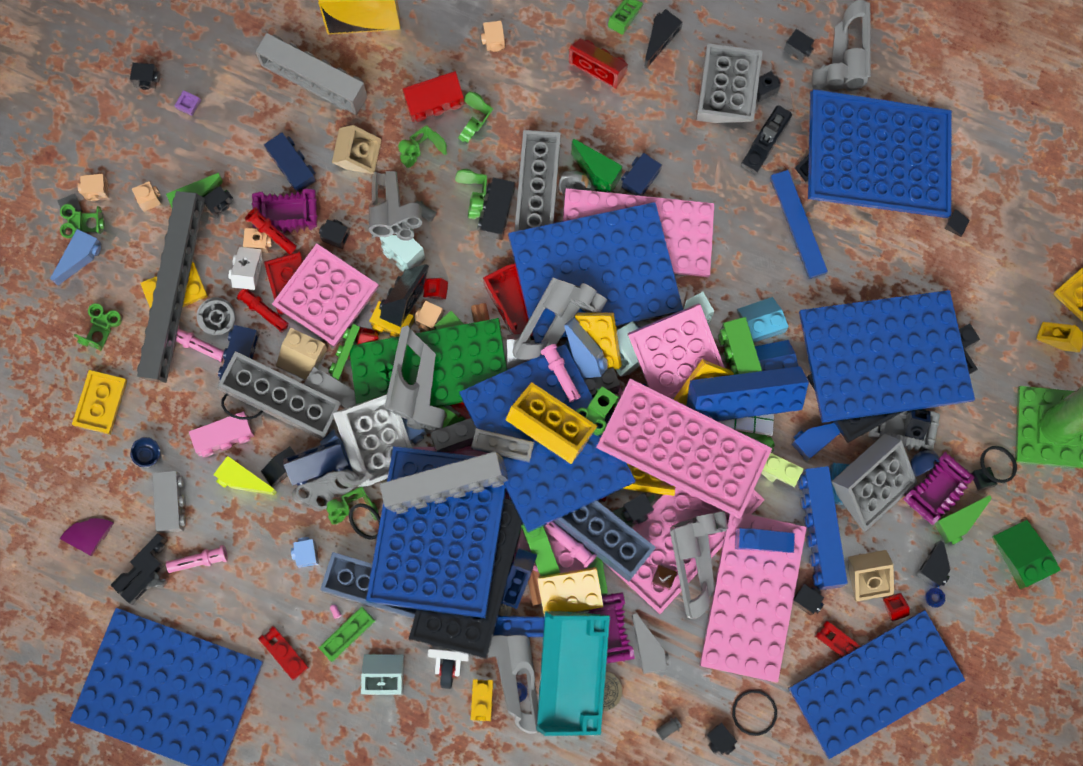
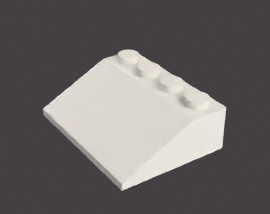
[333,394,412,487]

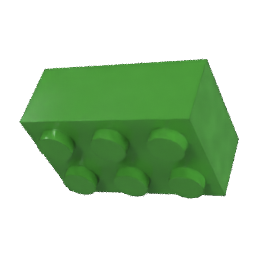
[718,317,762,375]

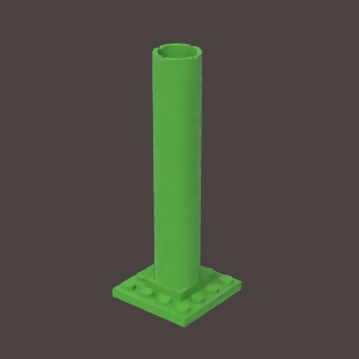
[1015,386,1083,469]

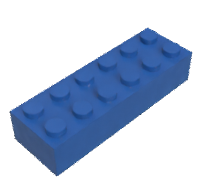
[686,366,809,421]
[798,466,848,590]

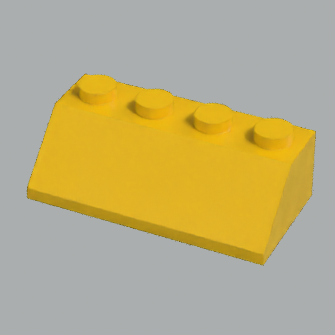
[506,382,597,464]

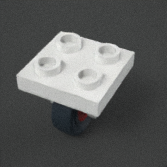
[428,646,470,689]

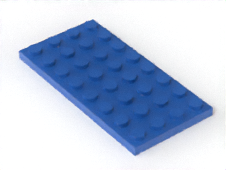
[788,610,965,759]

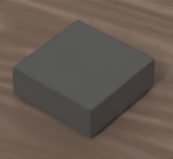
[57,193,83,216]

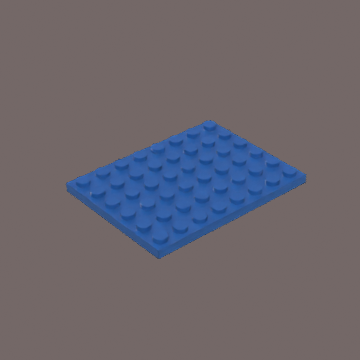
[808,89,952,218]
[508,202,683,344]
[799,290,975,423]
[459,344,635,533]
[366,446,506,618]
[70,608,264,766]

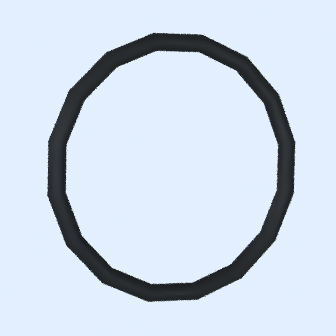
[221,394,263,420]
[732,690,777,736]

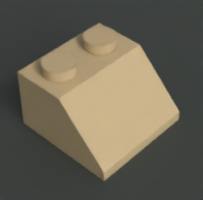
[332,125,381,174]
[276,328,327,380]
[848,550,894,602]

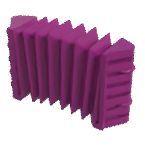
[251,189,318,234]
[903,452,975,526]
[586,592,635,665]

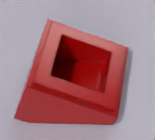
[423,278,448,299]
[356,327,379,345]
[883,593,910,622]

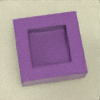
[175,90,201,116]

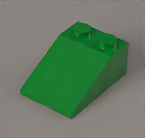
[571,139,623,193]
[992,520,1061,589]

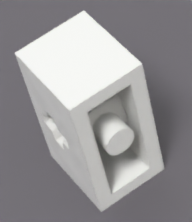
[229,247,263,290]

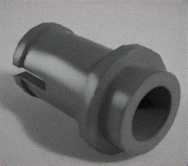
[415,200,437,222]
[655,717,682,741]

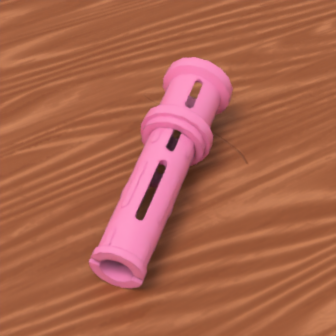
[175,326,224,362]
[541,344,581,402]
[543,521,597,569]
[166,545,228,573]

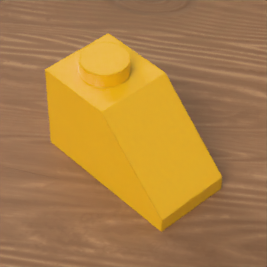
[1036,322,1083,353]

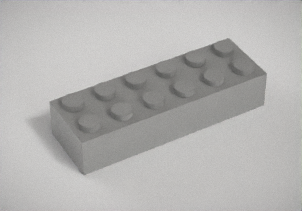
[255,33,367,115]
[514,130,561,232]
[217,351,341,440]
[380,452,509,514]

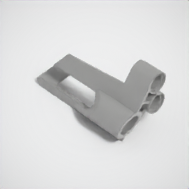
[812,0,871,91]
[369,171,422,241]
[512,278,607,359]
[385,326,445,431]
[292,469,374,512]
[670,511,728,619]
[474,635,539,734]

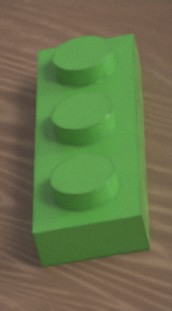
[328,324,360,380]

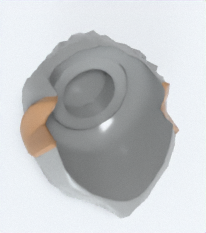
[558,171,591,195]

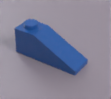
[792,423,841,461]
[735,528,795,553]

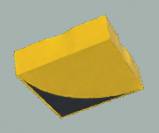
[318,0,400,34]

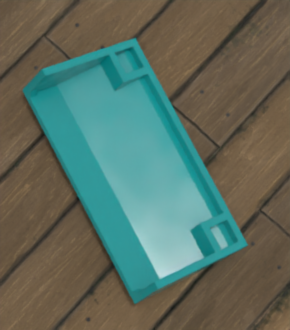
[536,611,610,736]

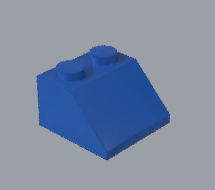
[755,340,799,371]

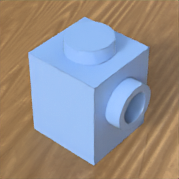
[291,537,319,568]

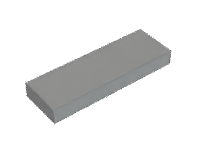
[471,428,534,462]

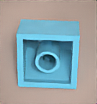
[737,297,789,343]

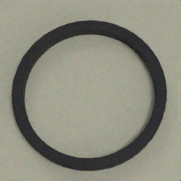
[980,446,1017,483]
[349,503,381,540]

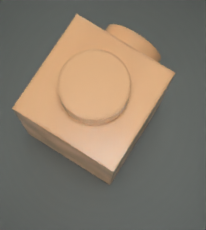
[481,20,505,52]
[78,174,108,201]
[132,181,161,212]
[243,228,273,253]
[414,301,444,332]

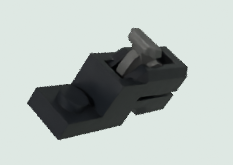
[740,105,792,175]
[110,533,167,605]

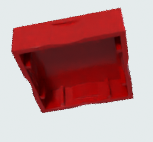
[483,263,534,340]

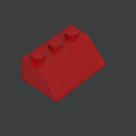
[569,38,628,89]
[402,71,464,122]

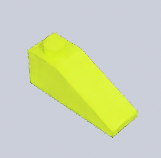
[213,456,277,495]

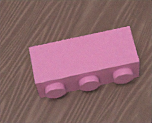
[189,412,254,457]

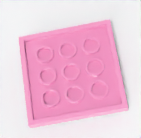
[272,243,379,347]
[627,303,725,398]

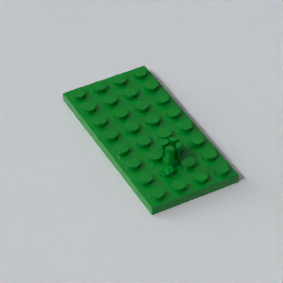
[350,318,507,407]

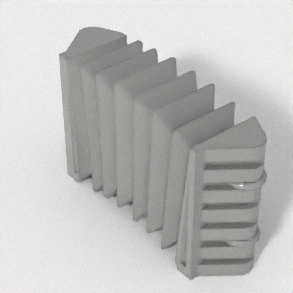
[868,411,940,451]

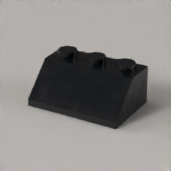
[379,264,429,327]

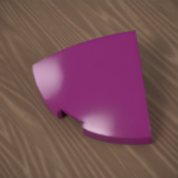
[60,518,114,556]

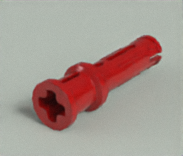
[245,207,297,254]
[236,289,289,333]

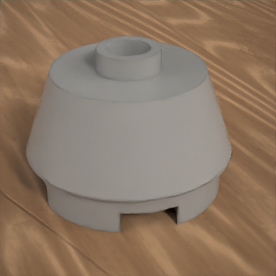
[197,297,235,335]

